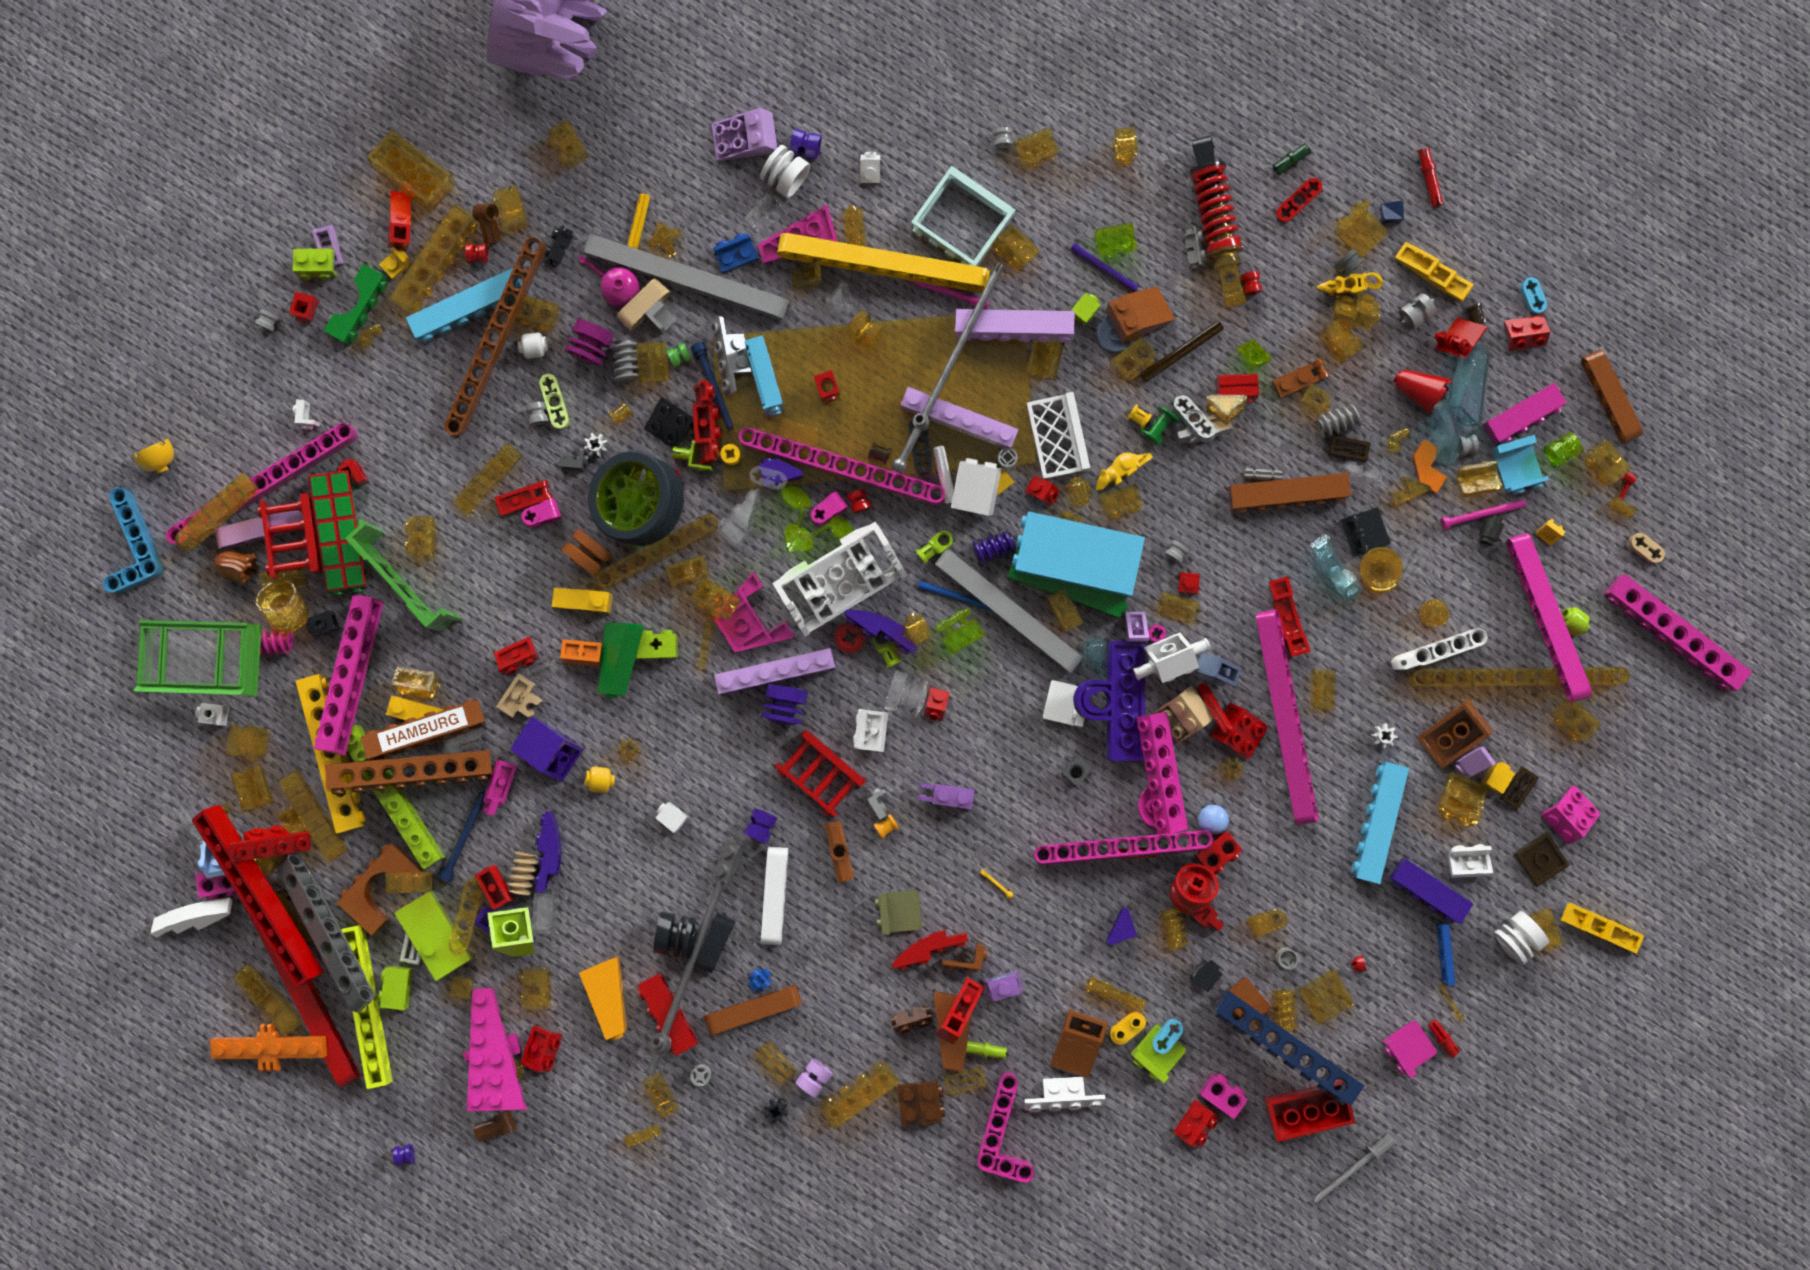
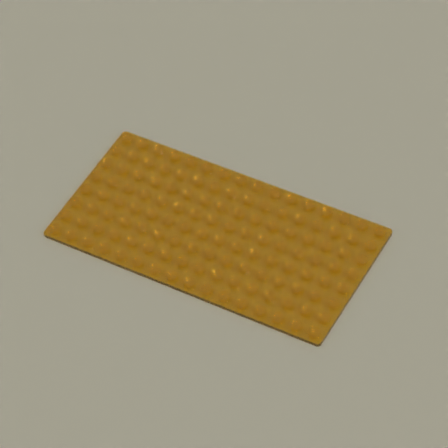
[712,309,1036,491]

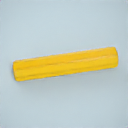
[627,194,650,249]

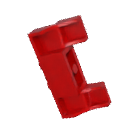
[692,380,722,465]

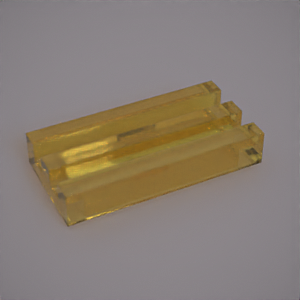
[755,1040,797,1084]
[943,1065,987,1096]

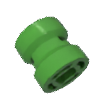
[666,342,692,368]

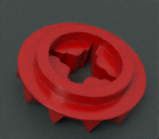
[834,622,866,653]

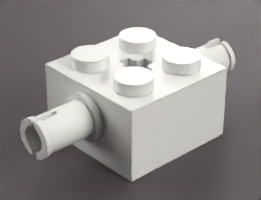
[1133,632,1211,683]

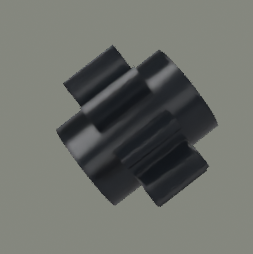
[764,1098,788,1124]

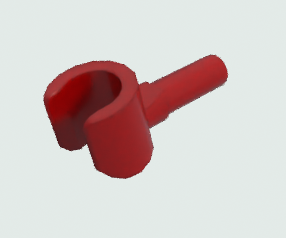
[1618,472,1636,500]

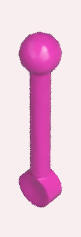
[579,255,605,277]

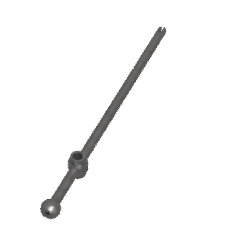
[892,263,1004,474]

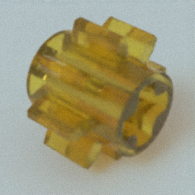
[616,737,642,762]
[1220,757,1245,781]

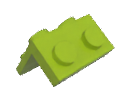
[1131,1025,1186,1083]

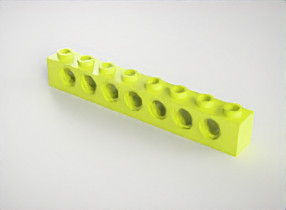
[341,925,393,1089]

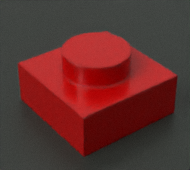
[1178,572,1200,594]

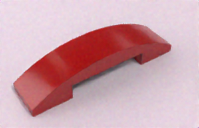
[1268,576,1311,657]

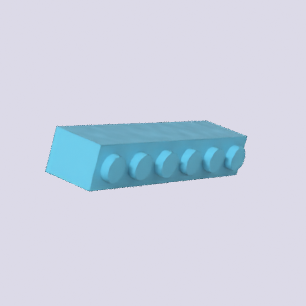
[406,268,522,343]
[1351,762,1409,884]

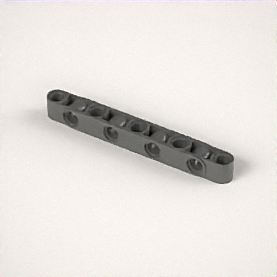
[277,853,374,1012]

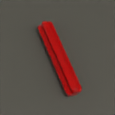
[1197,683,1233,735]

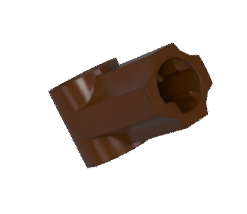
[472,204,501,244]
[473,1111,517,1142]

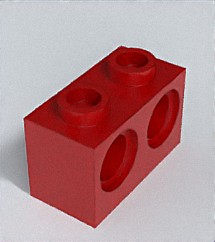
[1194,830,1242,875]

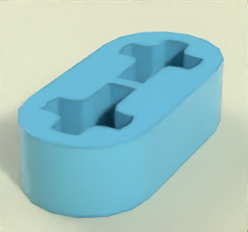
[1520,277,1547,315]
[1152,1019,1183,1054]

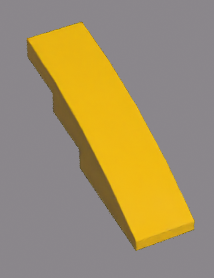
[1395,242,1474,303]
[1561,902,1644,954]

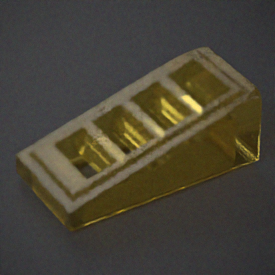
[643,1071,679,1118]

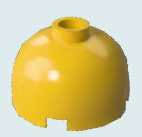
[131,438,174,474]

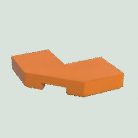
[1412,439,1447,494]

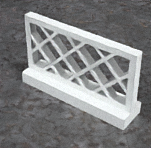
[1026,392,1090,479]

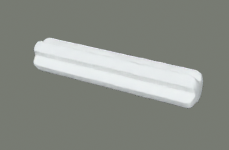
[933,446,954,504]

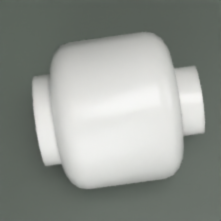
[518,332,548,359]

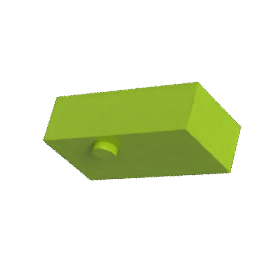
[394,891,474,981]

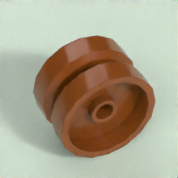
[561,528,612,576]

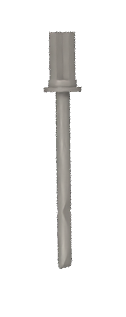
[1313,1134,1396,1203]

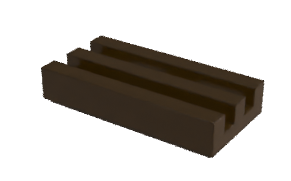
[1328,435,1371,462]
[1499,766,1539,810]

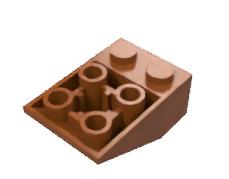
[1050,1008,1108,1078]

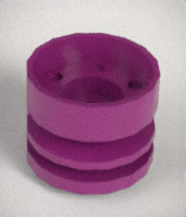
[563,318,614,367]

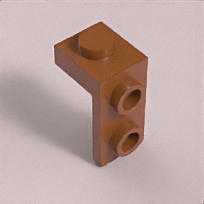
[942,943,988,972]

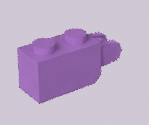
[917,783,975,809]

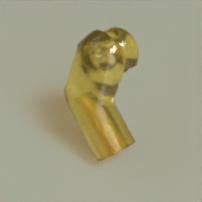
[359,323,383,348]
[1387,427,1410,453]

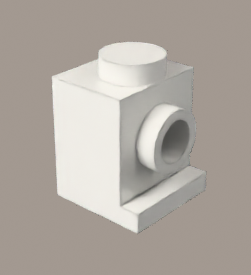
[195,703,229,726]

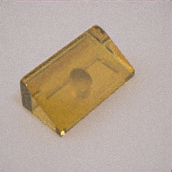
[1156,591,1200,625]
[1310,670,1335,710]

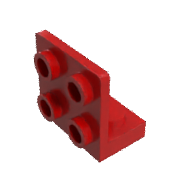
[1210,702,1268,759]

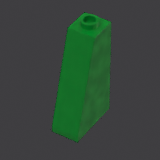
[598,623,644,699]

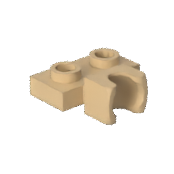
[496,673,543,718]

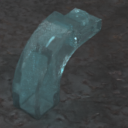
[1309,533,1362,602]

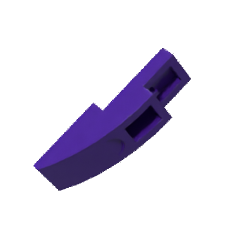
[844,610,918,655]
[534,811,562,893]

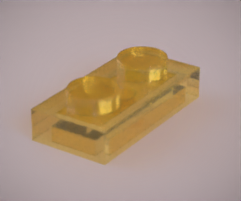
[1530,907,1564,952]

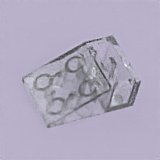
[716,488,763,551]

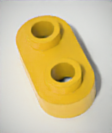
[1109,1011,1146,1045]

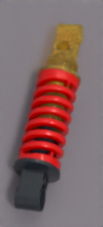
[1189,135,1246,308]

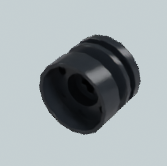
[653,911,697,959]

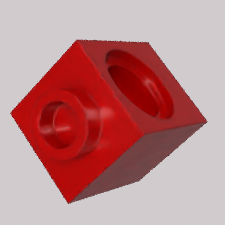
[813,370,840,403]

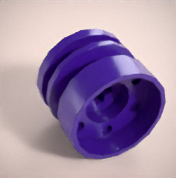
[761,684,808,726]

